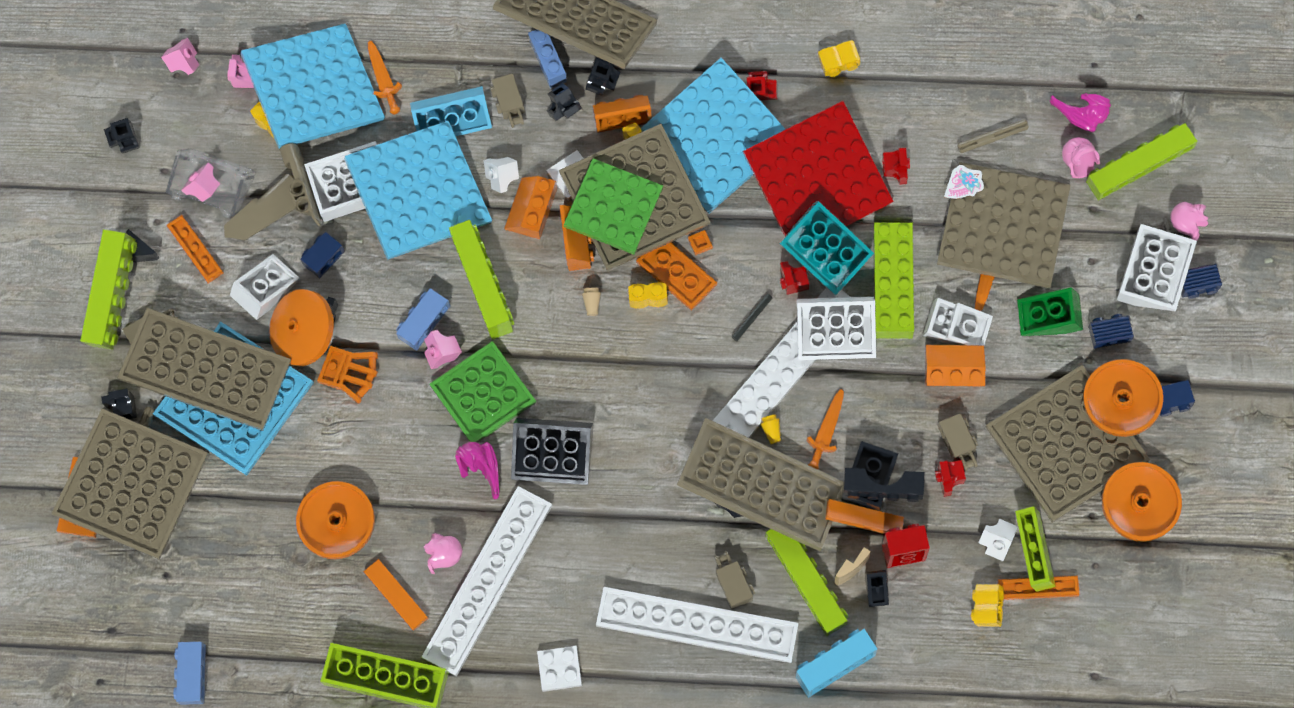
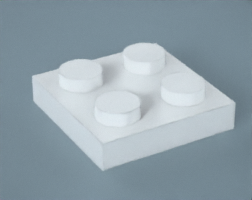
[537,646,582,692]

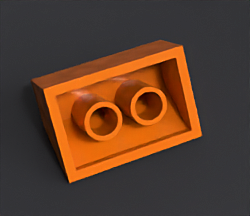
[593,95,652,133]
[504,176,557,239]
[560,205,594,271]
[925,345,986,386]

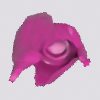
[1049,93,1111,132]
[455,442,499,499]

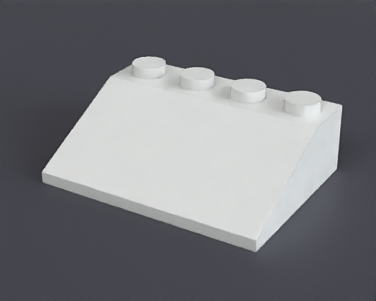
[304,141,377,222]
[1117,224,1197,311]
[797,297,876,360]

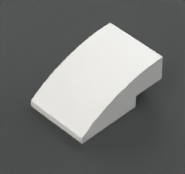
[923,298,993,345]

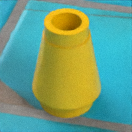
[761,414,781,444]

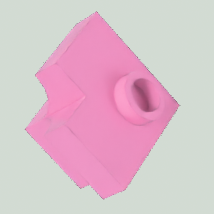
[161,38,199,75]
[228,55,254,88]
[181,162,220,202]
[424,330,462,369]

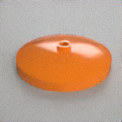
[270,289,334,366]
[1083,359,1163,437]
[1102,462,1182,541]
[296,481,375,559]

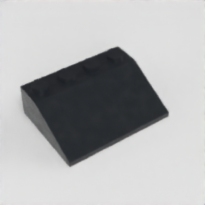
[511,418,593,485]

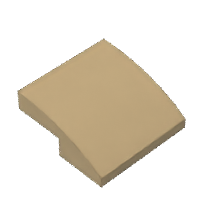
[834,547,871,586]

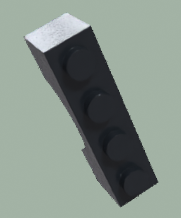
[843,468,925,502]

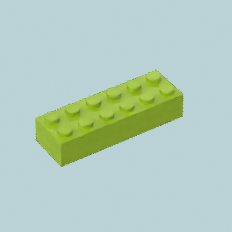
[449,220,515,340]
[873,223,914,339]
[80,229,137,350]
[320,643,449,708]

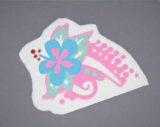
[944,165,984,199]

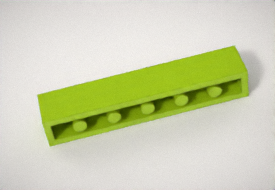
[1086,123,1197,201]
[765,529,849,637]

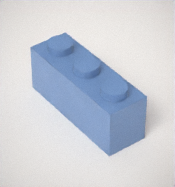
[528,30,567,89]
[396,288,450,351]
[173,642,206,705]

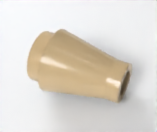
[582,288,601,316]

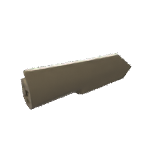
[279,143,322,226]
[224,173,303,241]

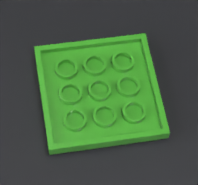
[564,158,663,255]
[429,341,536,443]

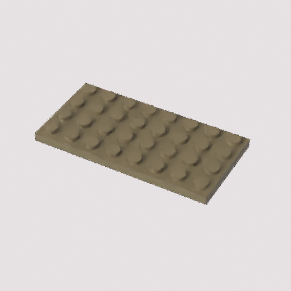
[493,0,657,69]
[117,308,291,431]
[677,418,844,551]

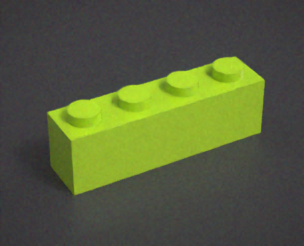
[1015,506,1056,592]

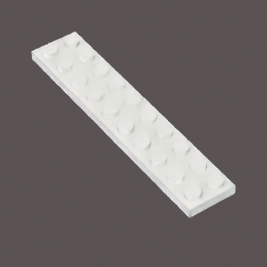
[713,287,850,438]
[422,486,552,677]
[596,587,798,663]

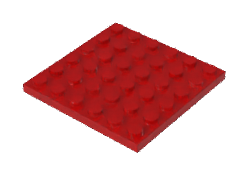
[742,101,894,236]

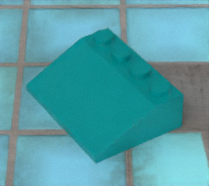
[779,201,874,296]

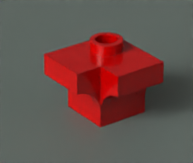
[747,71,777,100]
[882,148,910,185]
[780,261,809,295]
[935,460,966,497]

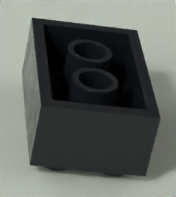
[842,441,899,511]

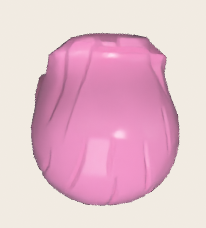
[1062,137,1100,179]
[1170,202,1208,241]
[423,533,463,574]

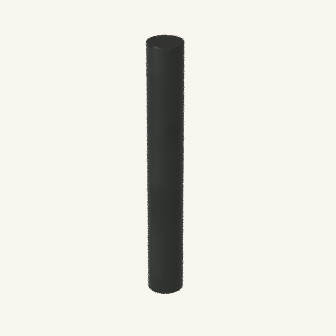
[731,294,773,341]

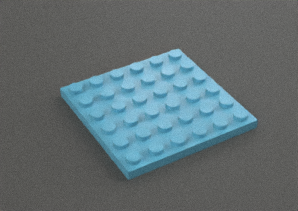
[241,24,385,149]
[641,58,786,213]
[344,121,492,260]
[153,322,314,476]

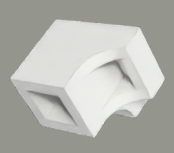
[484,157,519,193]
[979,519,1018,561]

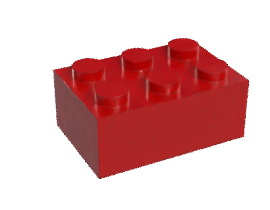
[882,524,930,568]

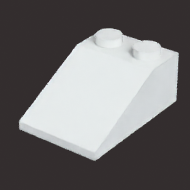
[230,254,300,320]

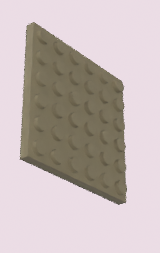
[559,124,710,271]
[937,162,1071,288]
[985,365,1150,523]
[52,409,209,560]

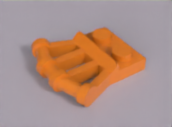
[317,346,378,404]

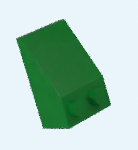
[1017,287,1083,336]

